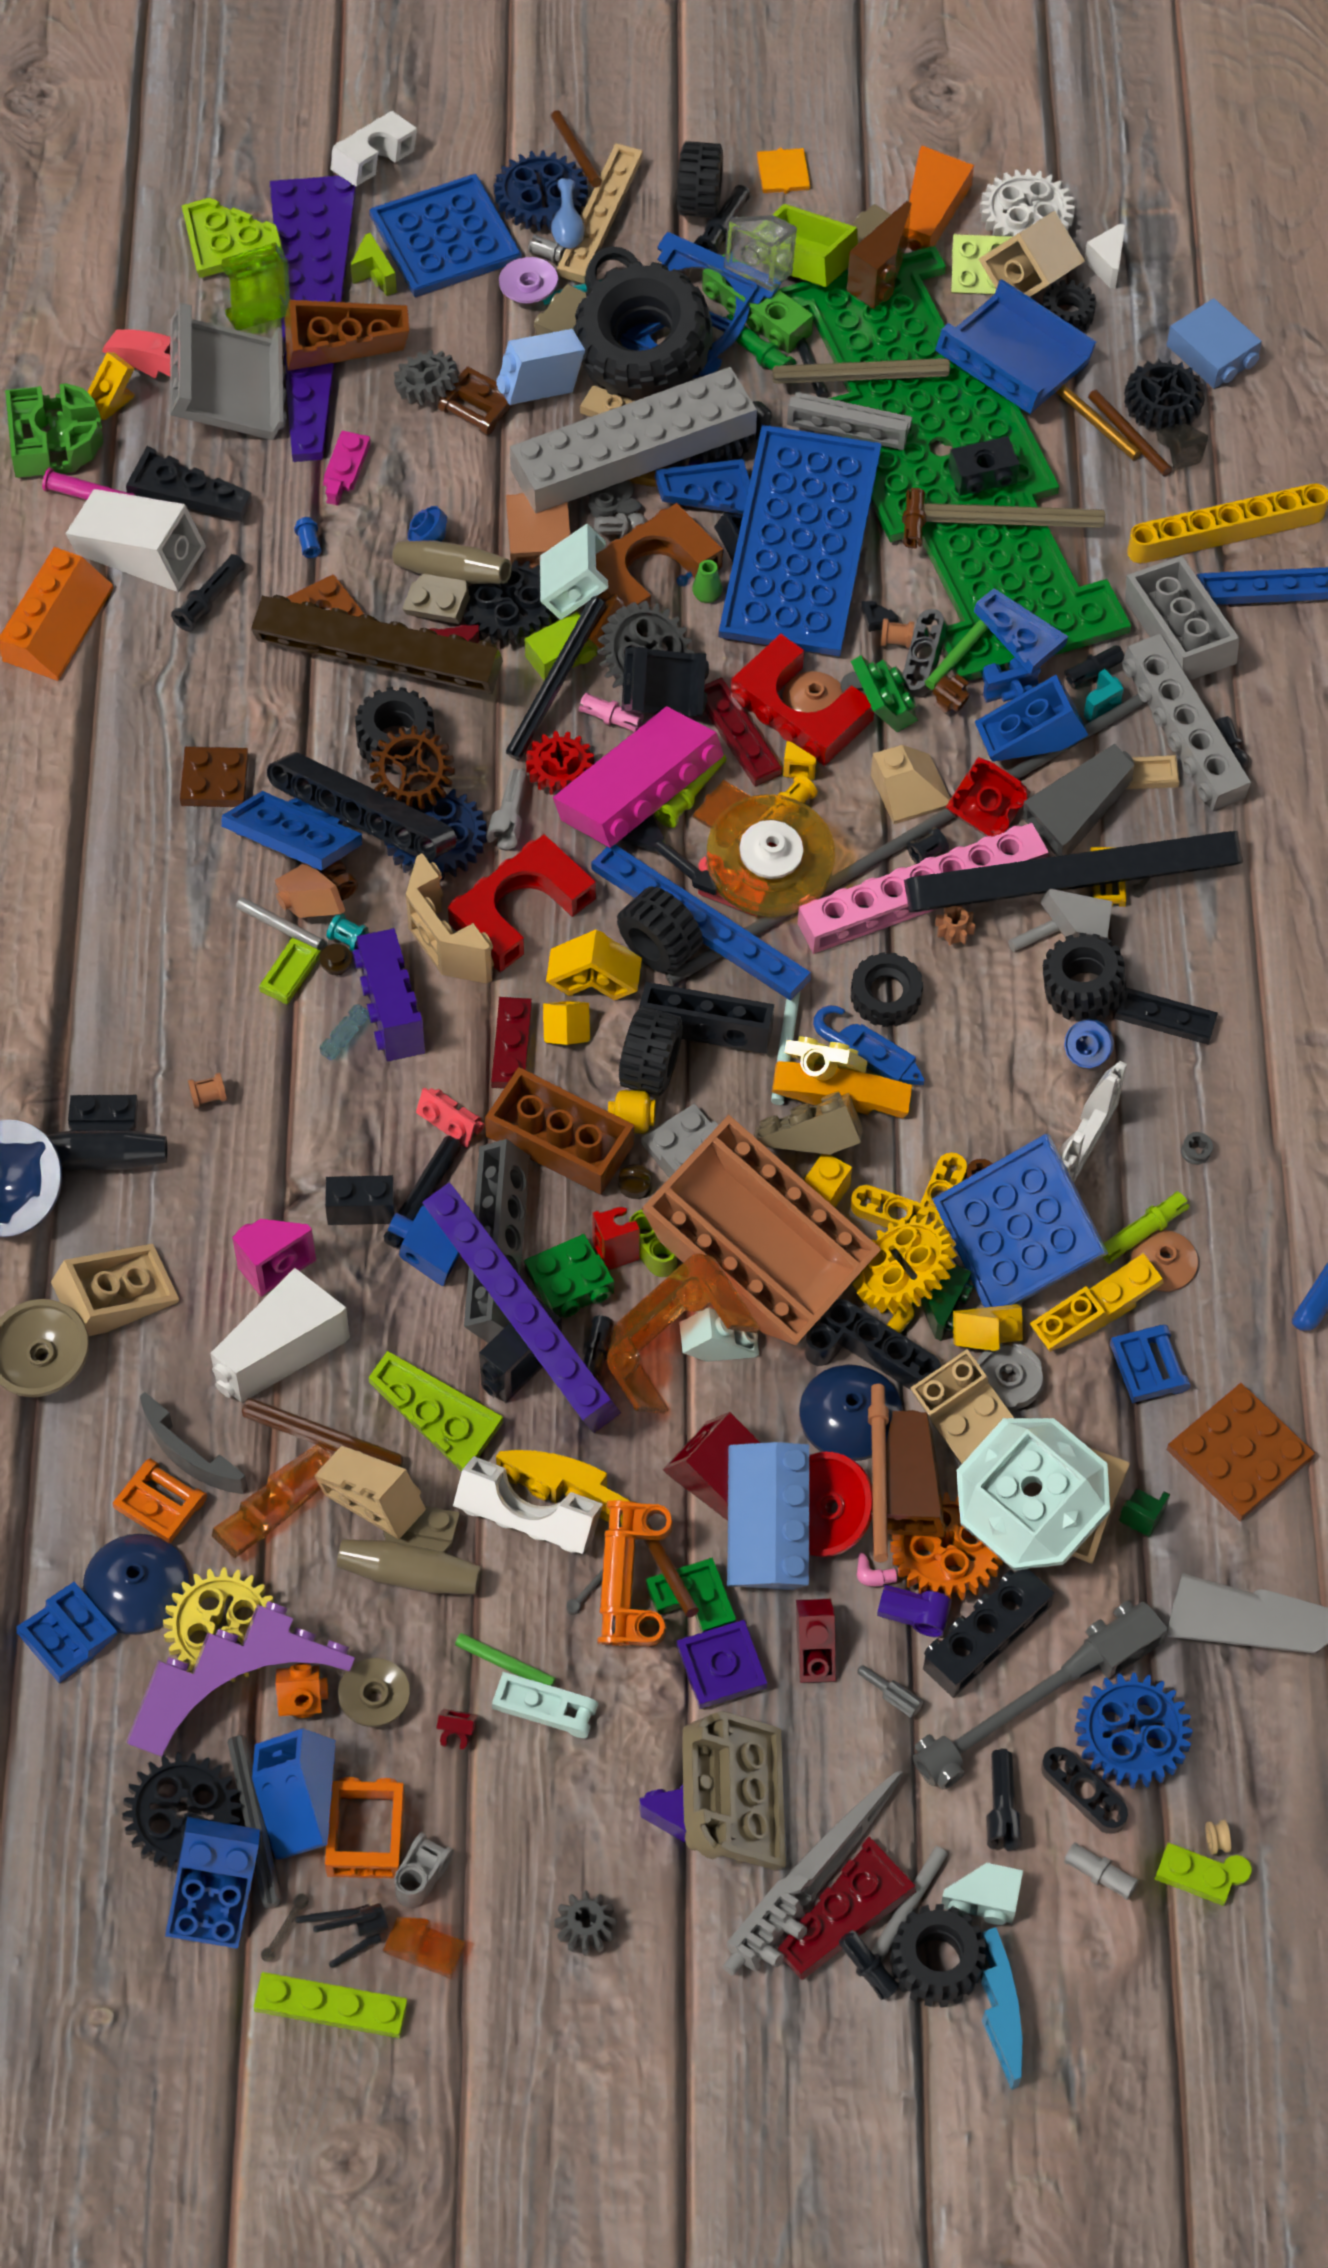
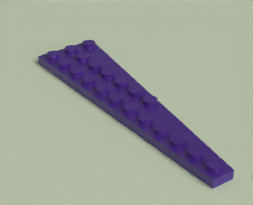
[270,176,356,462]

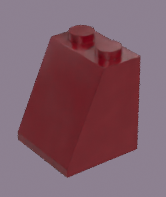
[663,1412,761,1521]

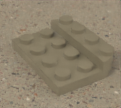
[682,1711,786,1871]

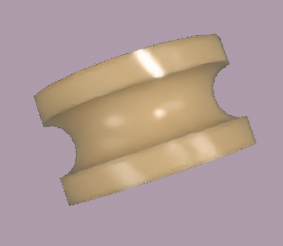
[1205,1820,1231,1855]

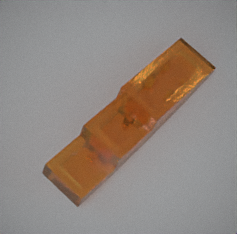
[211,1442,333,1559]

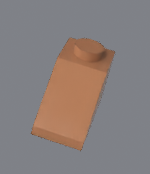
[274,863,345,918]

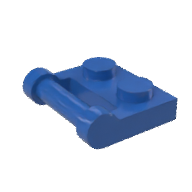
[1110,1325,1191,1403]

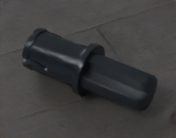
[1064,645,1125,688]
[839,1930,899,2000]

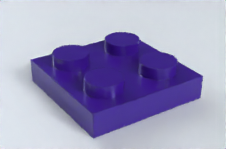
[677,1620,768,1709]

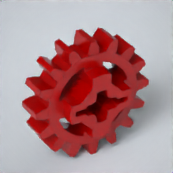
[526,731,594,795]

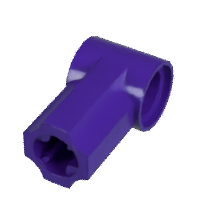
[877,1585,952,1637]

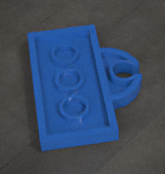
[222,791,362,871]

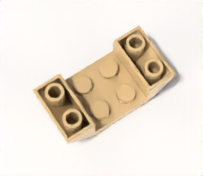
[406,853,494,984]
[910,1349,1014,1465]

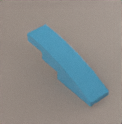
[981,1927,1022,2090]

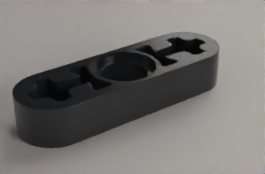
[902,609,948,697]
[1041,1747,1128,1834]

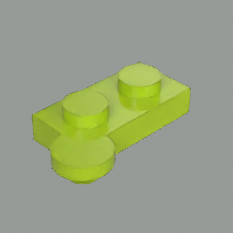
[1155,1842,1252,1906]

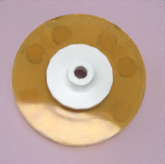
[706,794,835,917]

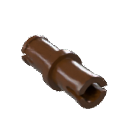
[902,488,927,549]

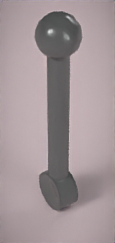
[566,1569,603,1615]

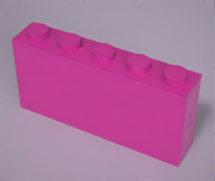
[553,706,724,848]

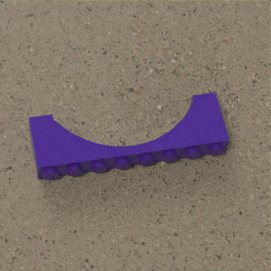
[422,1182,621,1433]

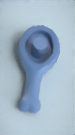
[551,178,585,249]

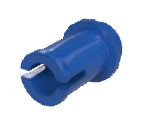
[294,517,322,558]

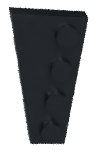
[126,446,252,521]

